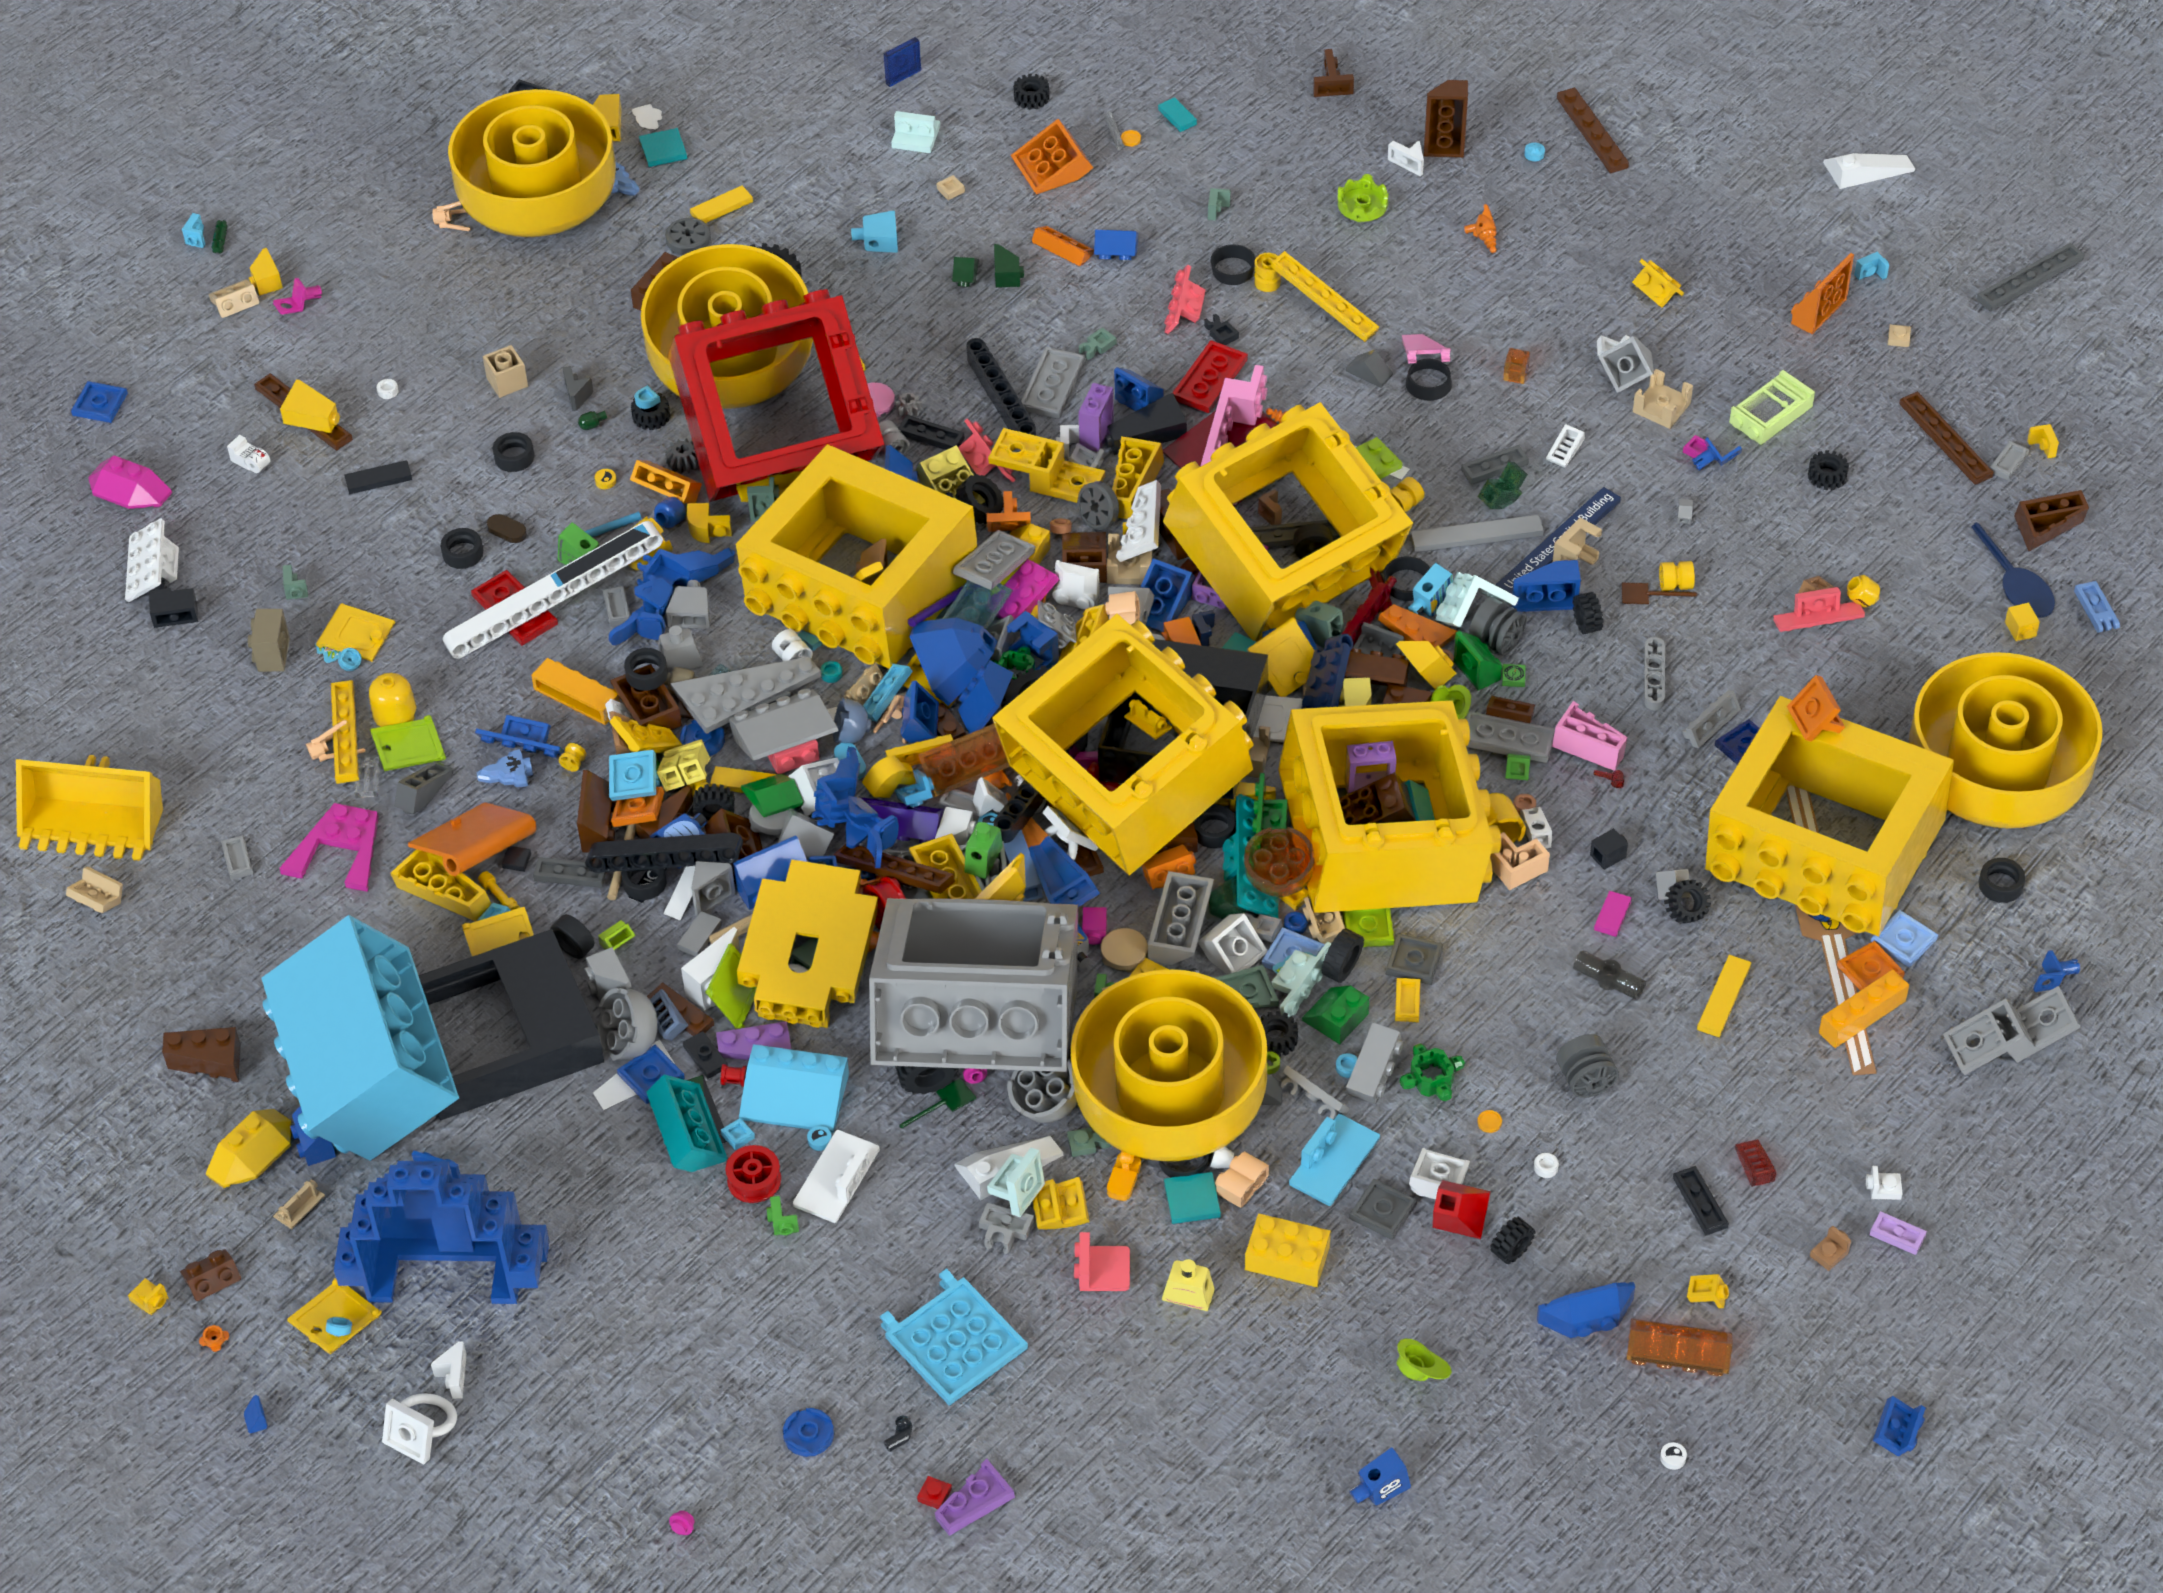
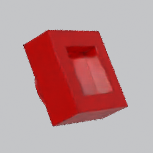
[917,1476,952,1509]

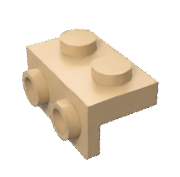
[66,866,123,913]
[1303,897,1345,944]

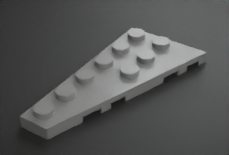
[671,657,821,734]

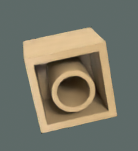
[483,345,528,398]

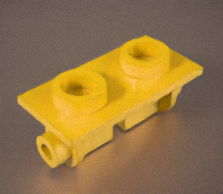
[1124,700,1173,740]

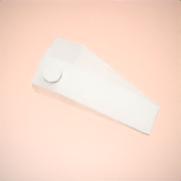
[1823,153,1915,189]
[955,1136,1063,1200]

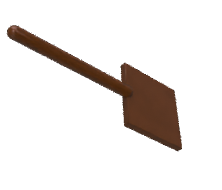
[1622,582,1697,605]

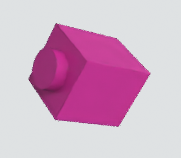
[1082,907,1107,945]

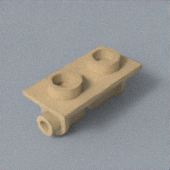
[844,662,884,705]
[273,1180,325,1230]

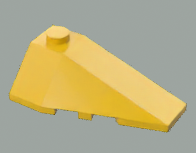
[990,523,1051,599]

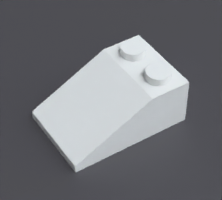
[681,927,741,1012]

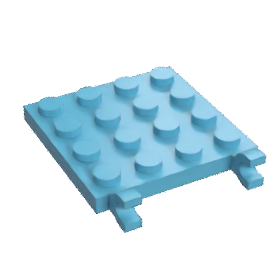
[880,1269,1028,1406]

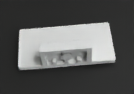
[125,518,179,602]
[793,1130,880,1223]

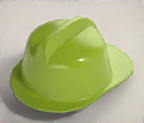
[1397,1338,1452,1381]

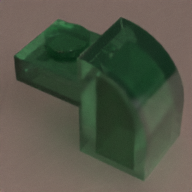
[1477,462,1528,509]

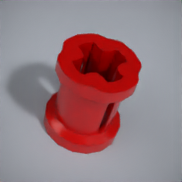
[720,1064,747,1087]

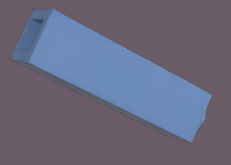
[1004,830,1043,902]

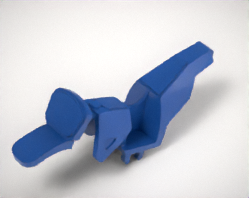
[608,548,735,645]
[812,746,899,868]

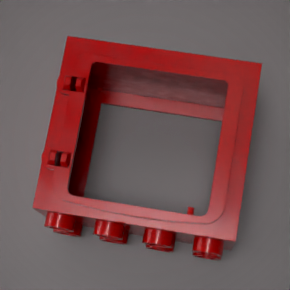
[668,289,885,502]

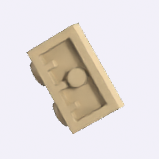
[209,279,259,318]

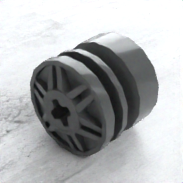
[1469,597,1527,655]
[1556,1034,1619,1098]

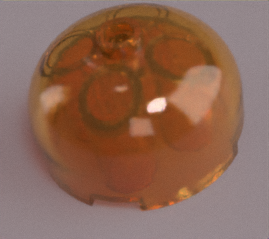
[1244,827,1315,897]

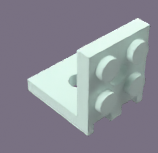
[1435,572,1519,627]

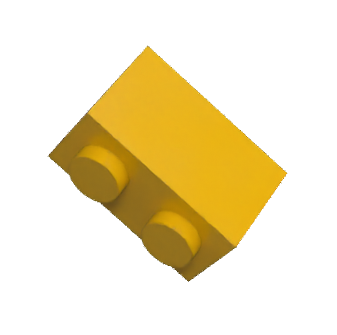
[1396,641,1457,690]

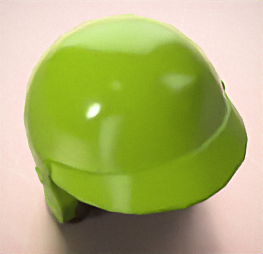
[1431,685,1471,719]

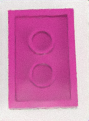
[985,559,1060,620]

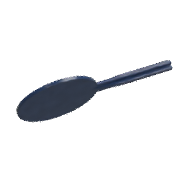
[1971,522,2055,618]

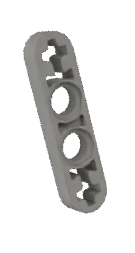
[1644,637,1665,711]

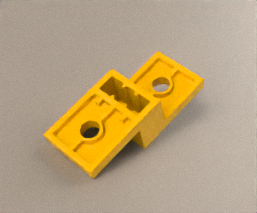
[988,428,1105,503]

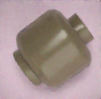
[664,667,698,696]

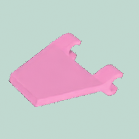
[1402,334,1451,364]

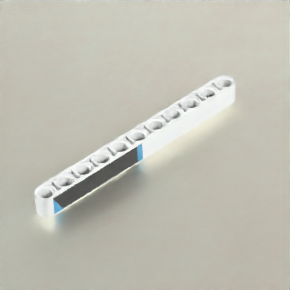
[443,521,663,659]

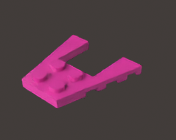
[280,803,378,892]

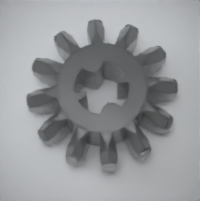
[665,438,699,474]

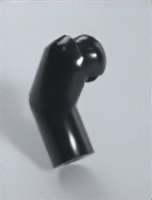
[884,1415,912,1452]

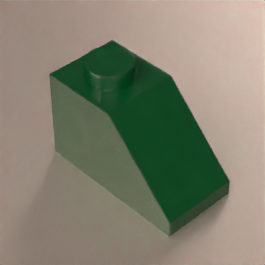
[994,244,1024,288]
[952,257,979,287]

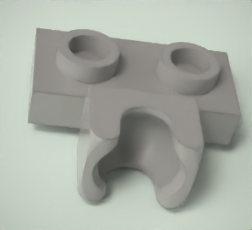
[979,1203,1034,1254]

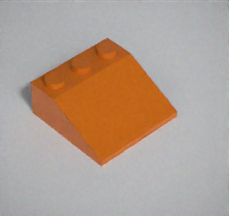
[1011,119,1093,195]
[1791,253,1854,334]

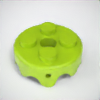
[1337,174,1389,222]

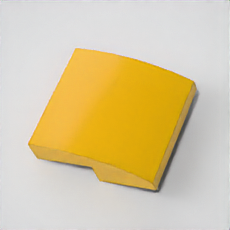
[1033,1177,1090,1230]

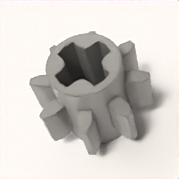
[895,393,922,418]

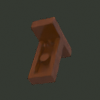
[1313,49,1354,97]

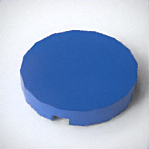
[680,720,725,756]
[783,1408,834,1457]

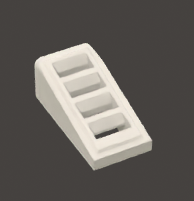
[1546,424,1585,468]

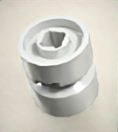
[772,629,813,661]

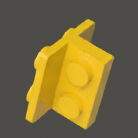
[1632,258,1684,308]

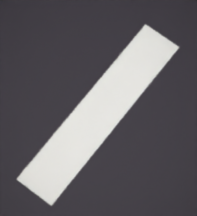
[663,866,695,920]

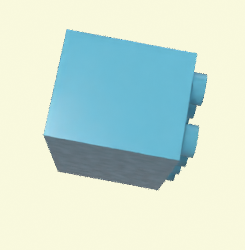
[261,915,459,1161]

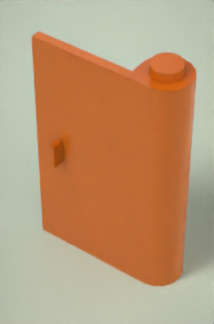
[408,802,536,876]

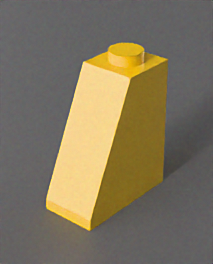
[593,94,621,141]
[280,379,340,433]

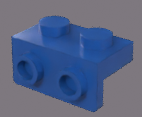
[1873,1396,1926,1456]

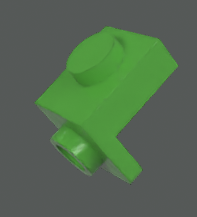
[766,1196,799,1235]

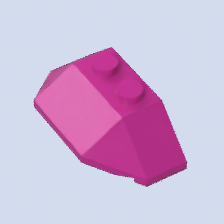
[88,455,172,509]

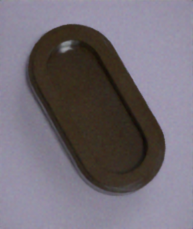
[487,514,527,543]

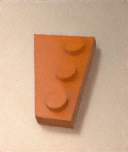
[1378,604,1458,648]

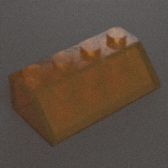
[918,724,1010,797]
[1626,1319,1733,1376]

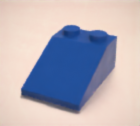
[1140,558,1196,632]
[1511,560,1581,612]

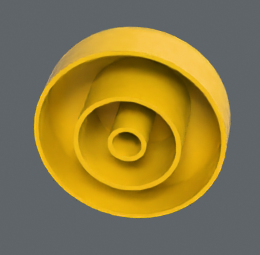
[448,89,616,237]
[641,244,813,409]
[1909,652,2103,829]
[1071,970,1267,1161]

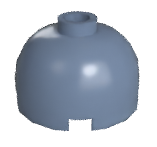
[833,698,871,743]

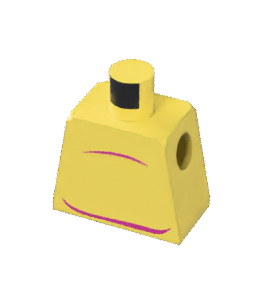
[1162,1259,1214,1311]

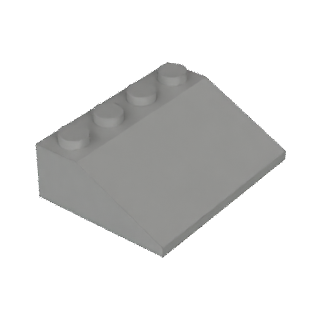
[728,689,838,761]

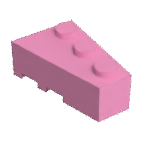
[1552,701,1628,771]

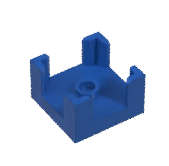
[1007,611,1059,670]

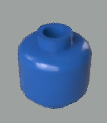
[654,496,686,528]

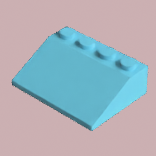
[739,1044,849,1133]

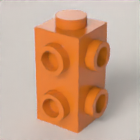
[1141,844,1196,890]

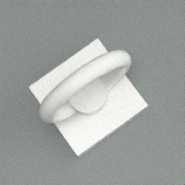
[1043,806,1098,860]
[382,1393,457,1465]

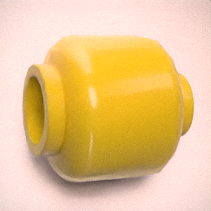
[1847,575,1880,608]

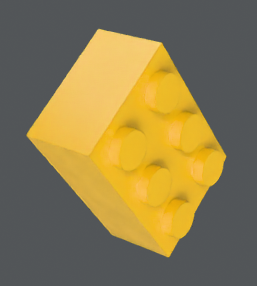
[1245,1213,1331,1287]

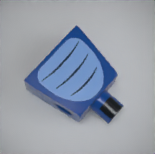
[649,813,707,869]

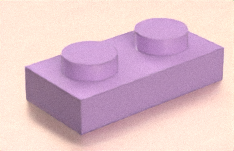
[1870,1211,1927,1255]

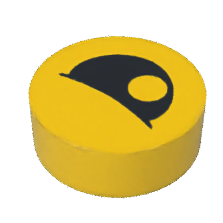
[594,469,616,489]

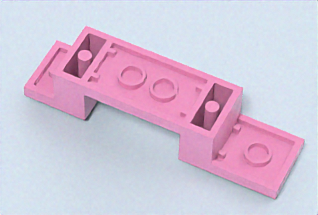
[1201,365,1267,505]

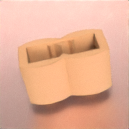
[1105,591,1140,625]
[1215,1151,1269,1208]

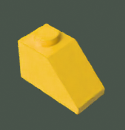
[248,248,283,296]

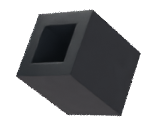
[1590,828,1628,870]

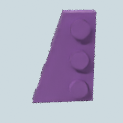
[716,1021,792,1060]
[935,1458,1015,1536]

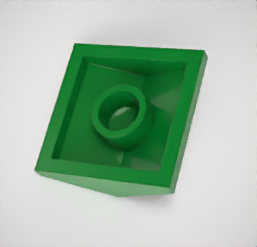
[741,773,804,817]

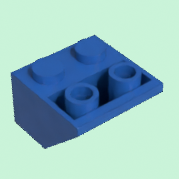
[1114,367,1164,411]

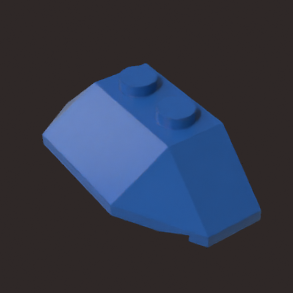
[1537,1282,1635,1338]

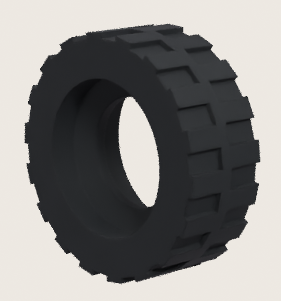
[955,474,1004,524]
[1321,928,1364,983]

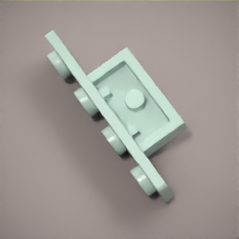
[1272,942,1332,1018]

